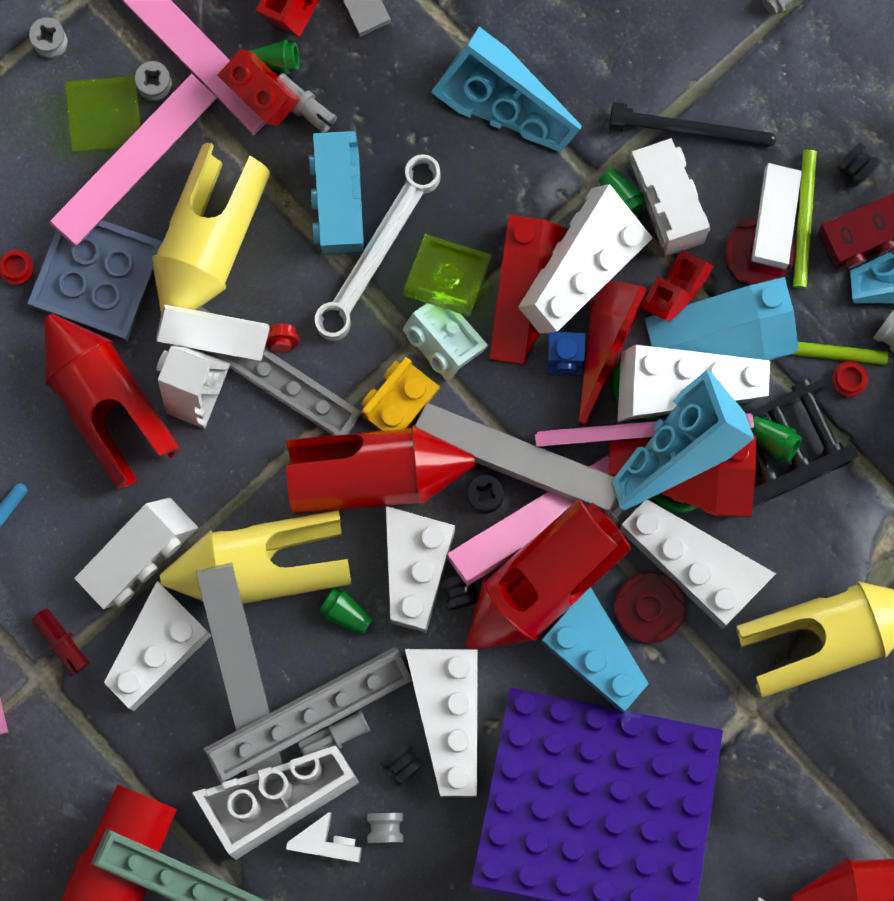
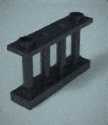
[725,378,859,520]

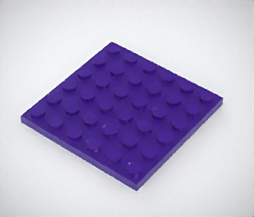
[470,687,723,901]

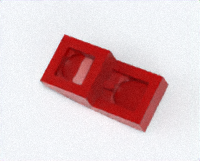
[641,250,714,322]

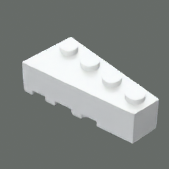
[518,184,653,334]
[618,345,770,422]
[619,499,776,629]
[405,649,478,797]
[193,745,359,860]

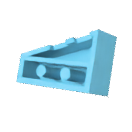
[309,131,364,254]
[541,587,649,713]

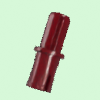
[32,608,90,677]

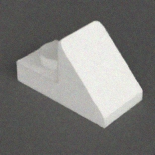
[286,812,362,863]

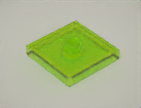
[65,76,140,152]
[403,234,492,316]

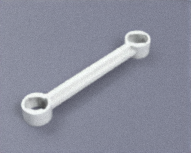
[315,154,440,341]

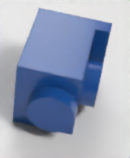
[547,332,585,376]

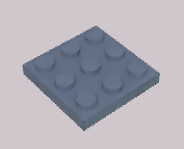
[27,220,163,342]

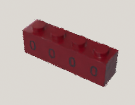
[818,193,894,270]

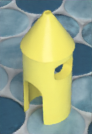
[152,143,270,315]
[160,510,351,604]
[736,581,894,698]

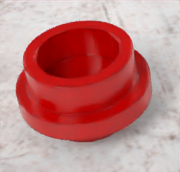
[0,250,34,285]
[265,324,299,354]
[832,362,868,397]

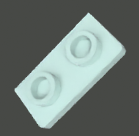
[403,293,488,381]

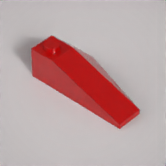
[489,215,569,365]
[578,280,647,428]
[608,435,756,517]

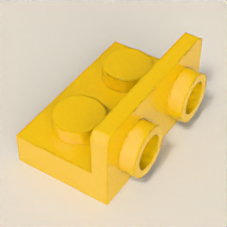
[361,357,440,431]

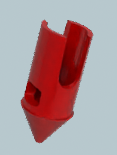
[44,314,180,490]
[286,425,475,515]
[466,499,631,650]
[60,784,177,901]
[790,858,894,901]

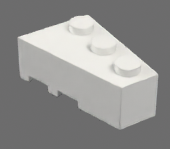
[157,346,231,429]
[386,506,455,633]
[104,581,211,711]

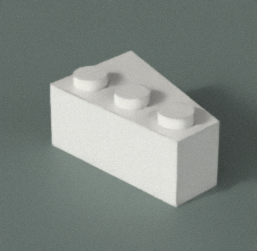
[630,138,710,257]
[75,498,198,609]

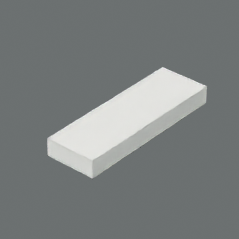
[751,163,802,269]
[156,304,269,361]

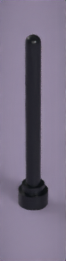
[609,102,777,146]

